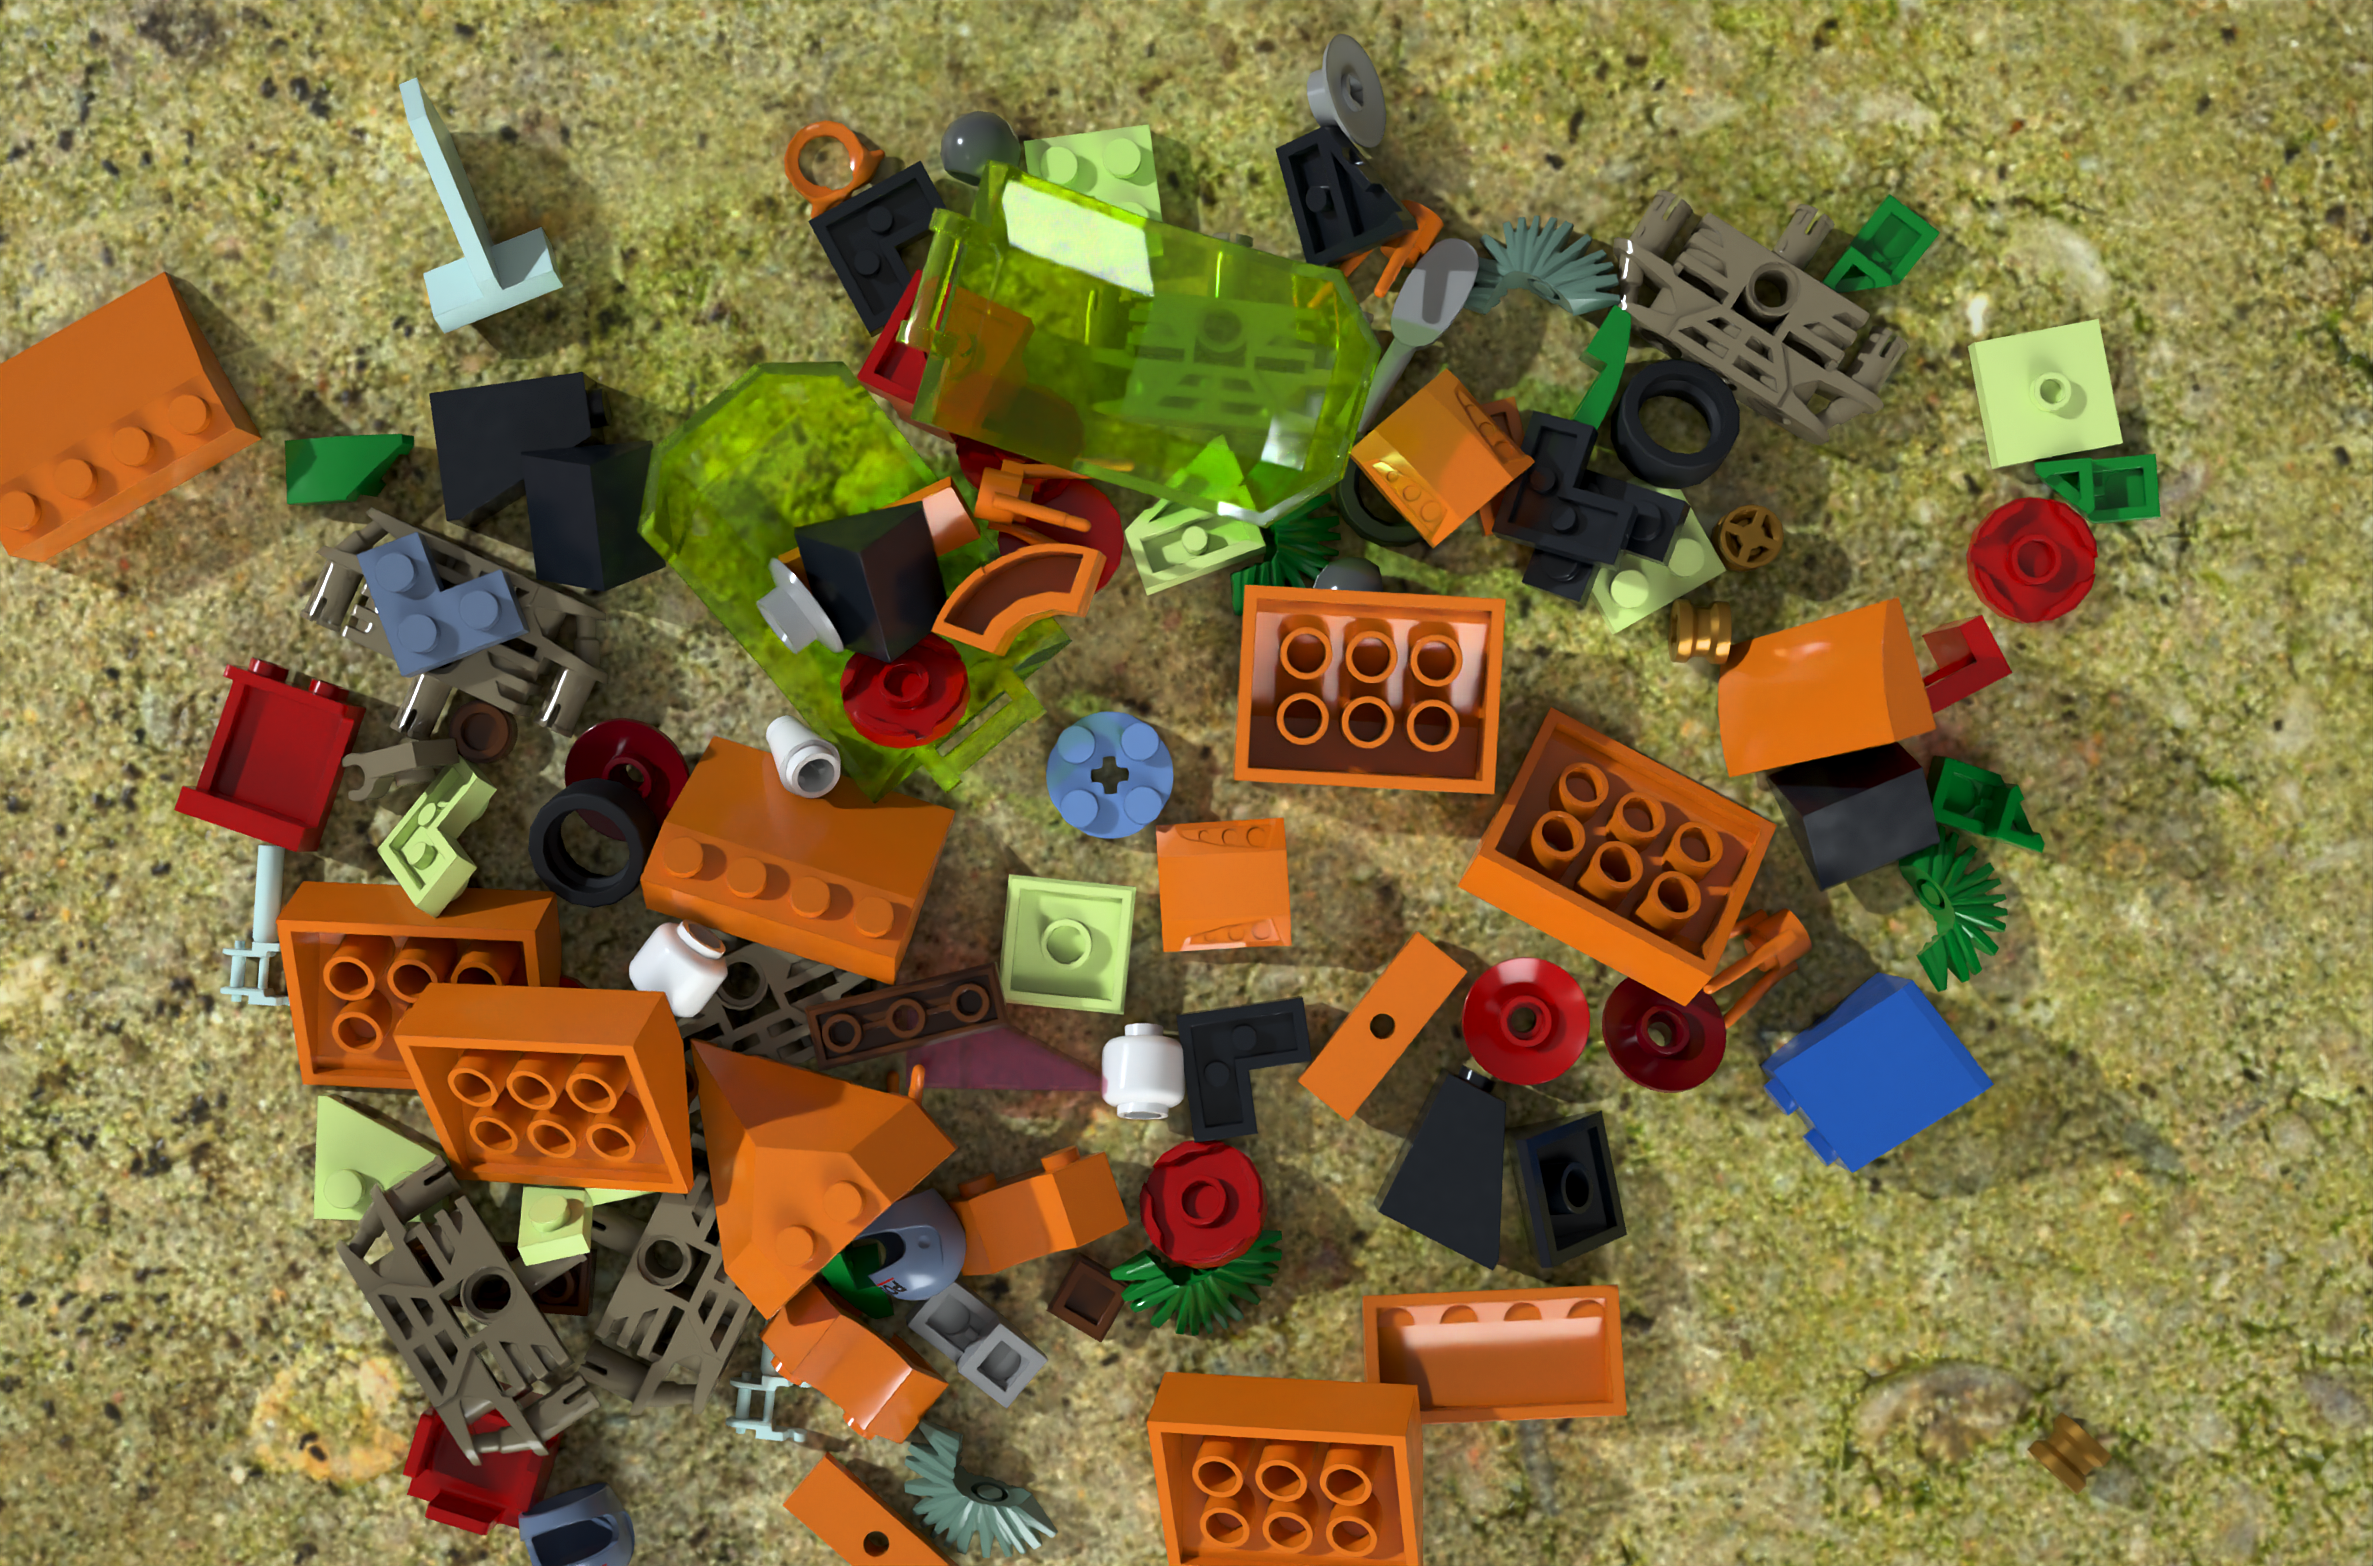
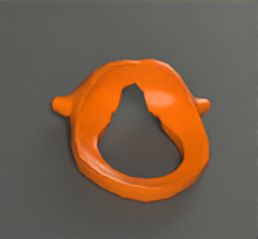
[784,120,885,219]

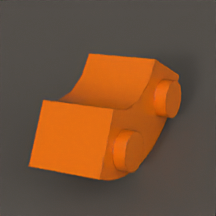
[931,543,1107,657]
[946,1146,1130,1276]
[758,1279,949,1444]

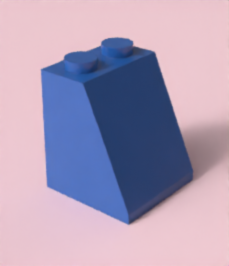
[1759,972,1994,1173]

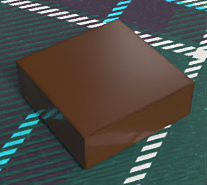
[1046,1252,1132,1342]

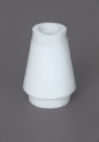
[766,715,841,798]

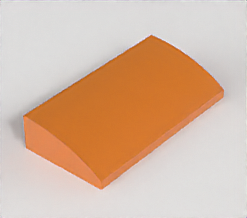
[1718,597,1937,778]
[1362,1284,1627,1425]

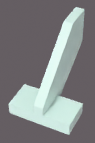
[399,78,563,334]

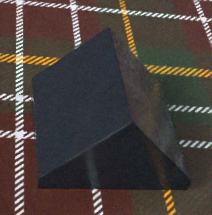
[521,440,666,592]
[794,501,948,664]
[1766,742,1940,892]
[1505,1110,1627,1268]

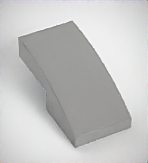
[905,1278,1048,1409]

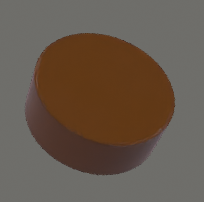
[449,700,518,764]

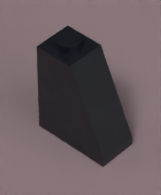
[429,372,612,528]
[1373,1065,1506,1270]

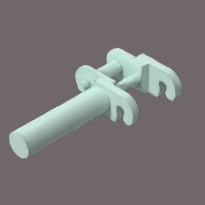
[220,845,290,1006]
[725,1317,812,1442]

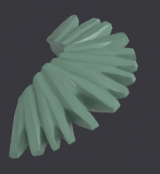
[1463,215,1621,316]
[904,1419,1058,1558]

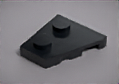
[1276,126,1418,271]

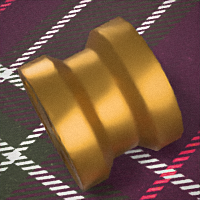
[1710,504,1784,573]
[1668,599,1732,665]
[2027,1412,2112,1495]

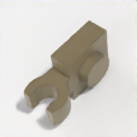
[341,738,459,801]

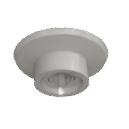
[1307,34,1386,148]
[756,557,844,654]

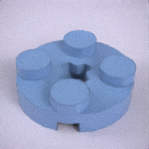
[1046,711,1173,839]

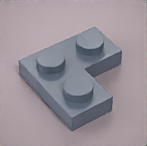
[356,532,530,678]

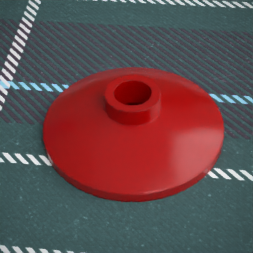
[1462,957,1590,1085]

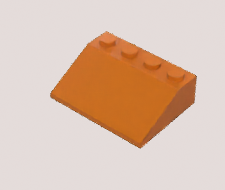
[0,272,262,563]
[1233,585,1506,794]
[1457,707,1777,1007]
[640,736,956,986]
[276,881,562,1090]
[393,983,694,1194]
[1147,1372,1423,1566]

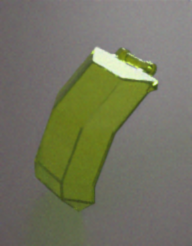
[896,159,1382,528]
[637,361,1072,804]

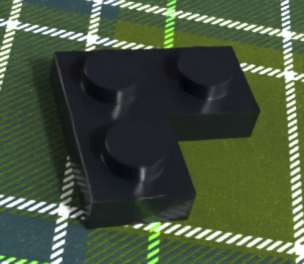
[808,160,953,337]
[1491,410,1639,572]
[1522,469,1691,606]
[1176,996,1312,1143]

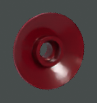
[565,718,690,842]
[1602,977,1726,1093]

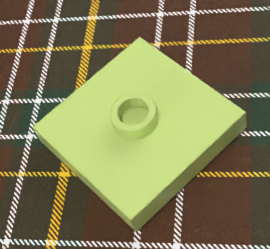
[1968,319,2123,470]
[999,874,1137,1014]

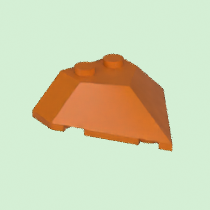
[690,1038,958,1320]

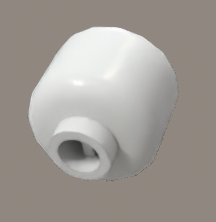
[629,919,728,1018]
[1101,1023,1185,1120]

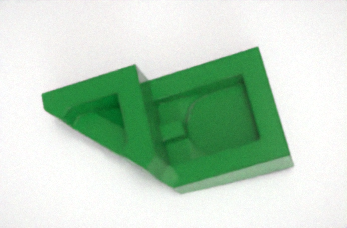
[1821,194,1940,293]
[1570,305,1631,430]
[285,434,414,506]
[2034,454,2161,525]
[1926,755,2045,853]
[821,1242,894,1319]

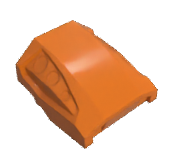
[1347,368,1535,548]
[1156,817,1292,952]

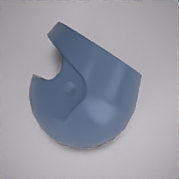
[854,1188,966,1301]
[518,1482,635,1566]

